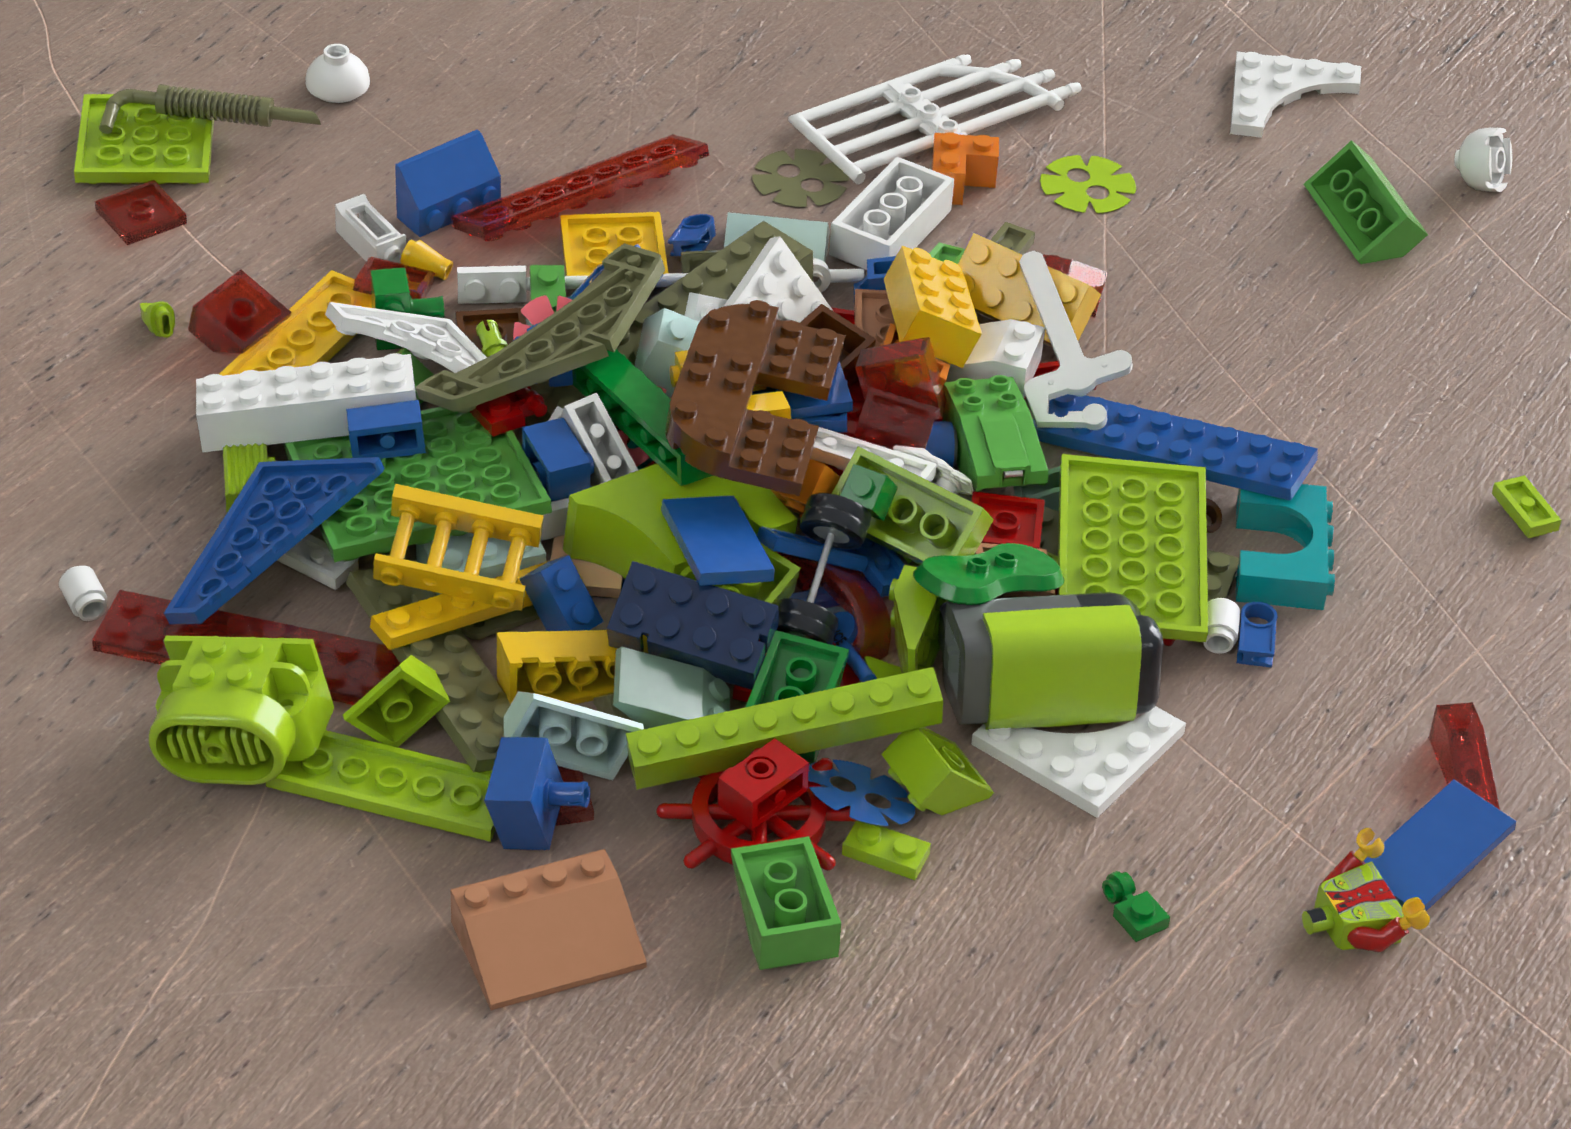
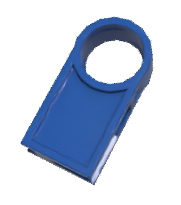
[668,214,716,256]
[1236,602,1278,668]

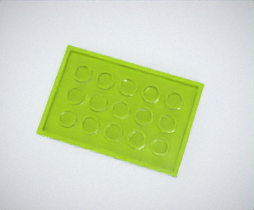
[1057,454,1208,642]

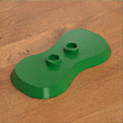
[913,543,1064,605]

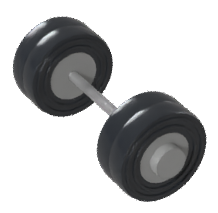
[775,493,871,645]

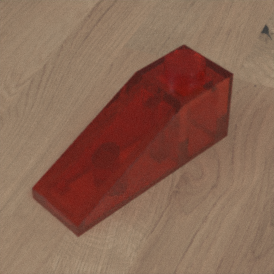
[1428,702,1500,810]

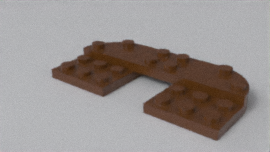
[665,300,846,496]

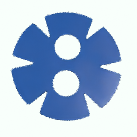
[808,759,915,826]

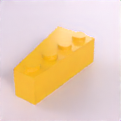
[497,630,648,704]

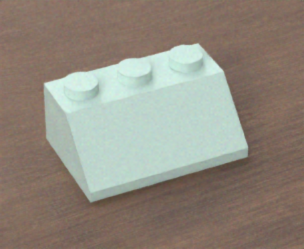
[724,212,830,262]
[635,308,699,398]
[504,691,644,781]

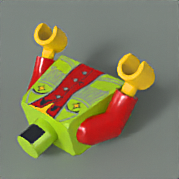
[1302,828,1430,952]

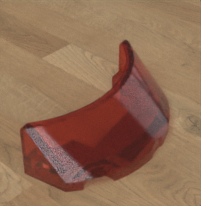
[774,551,891,660]

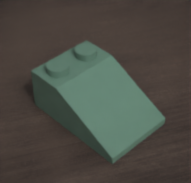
[613,646,730,729]

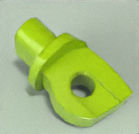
[140,301,175,338]

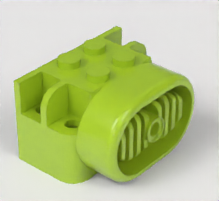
[148,635,334,785]

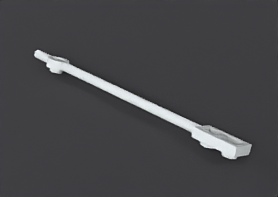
[457,258,864,304]

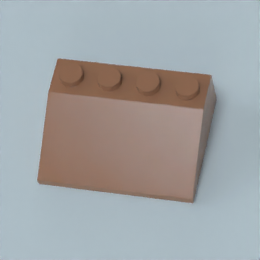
[451,849,647,1010]

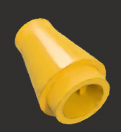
[400,240,453,280]

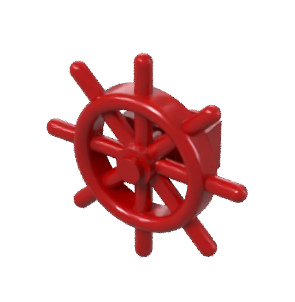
[656,738,858,871]

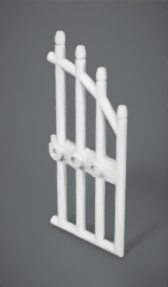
[788,54,1082,184]

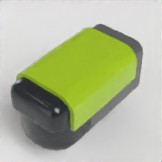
[938,592,1164,730]

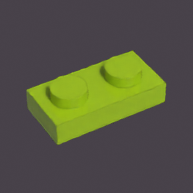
[1492,475,1562,538]
[842,821,931,880]

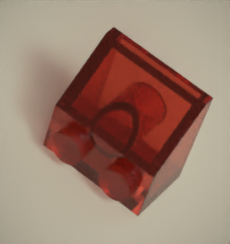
[188,270,292,354]

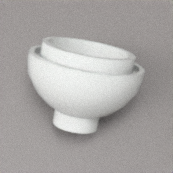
[306,44,370,103]

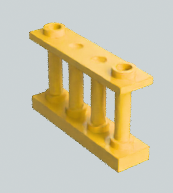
[373,484,544,611]

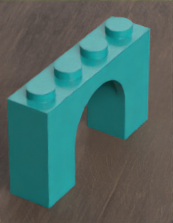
[1236,484,1335,610]

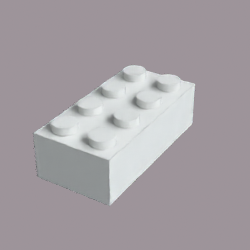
[829,157,954,270]

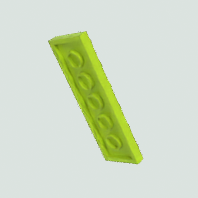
[266,730,496,842]

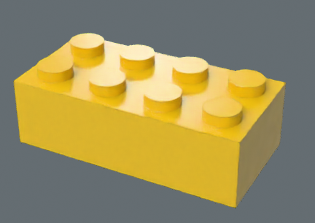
[958,233,1101,347]
[883,246,982,368]

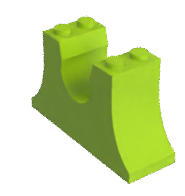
[563,463,798,580]

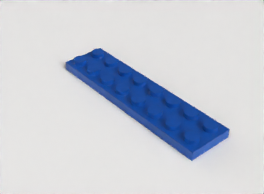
[1033,394,1318,501]

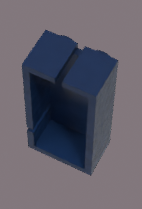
[607,561,779,690]

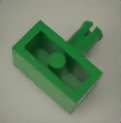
[370,268,445,350]

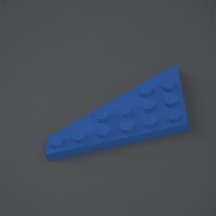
[164,457,385,624]

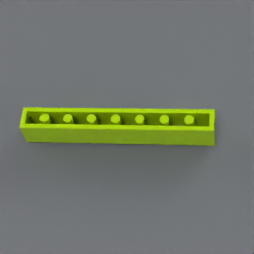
[626,667,943,790]

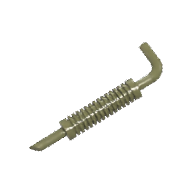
[99,84,321,134]

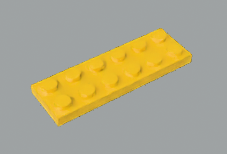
[219,270,372,376]

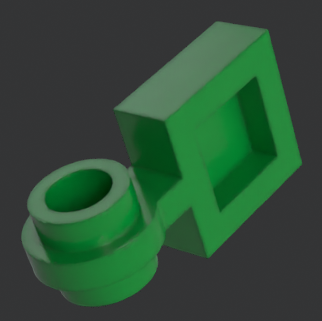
[1102,871,1170,942]

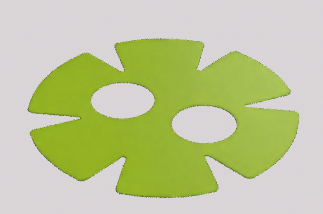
[1040,155,1136,213]

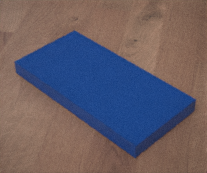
[661,495,775,586]
[1364,779,1516,911]

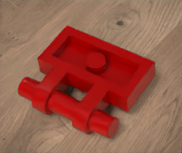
[470,386,547,437]

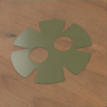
[752,149,849,207]

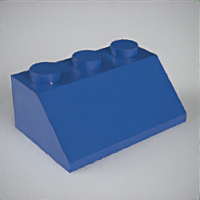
[395,130,501,237]

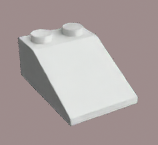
[931,319,1045,398]

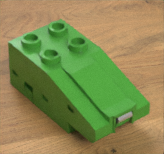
[942,375,1048,491]

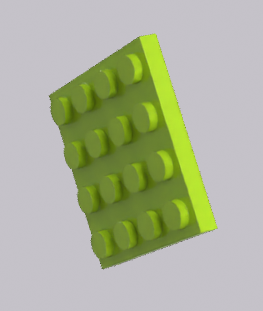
[74,94,214,184]

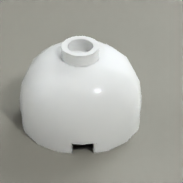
[1454,128,1512,192]

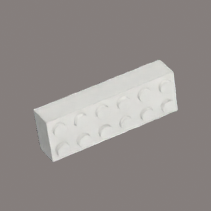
[196,353,417,452]

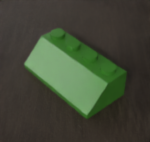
[1303,140,1428,264]

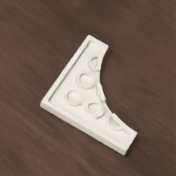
[1230,52,1361,138]
[325,302,487,373]
[971,706,1186,818]

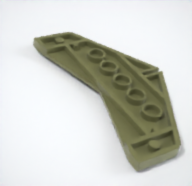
[415,243,665,413]

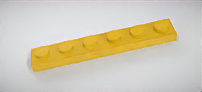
[370,557,583,650]

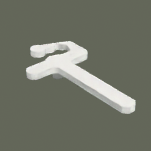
[1019,251,1133,430]

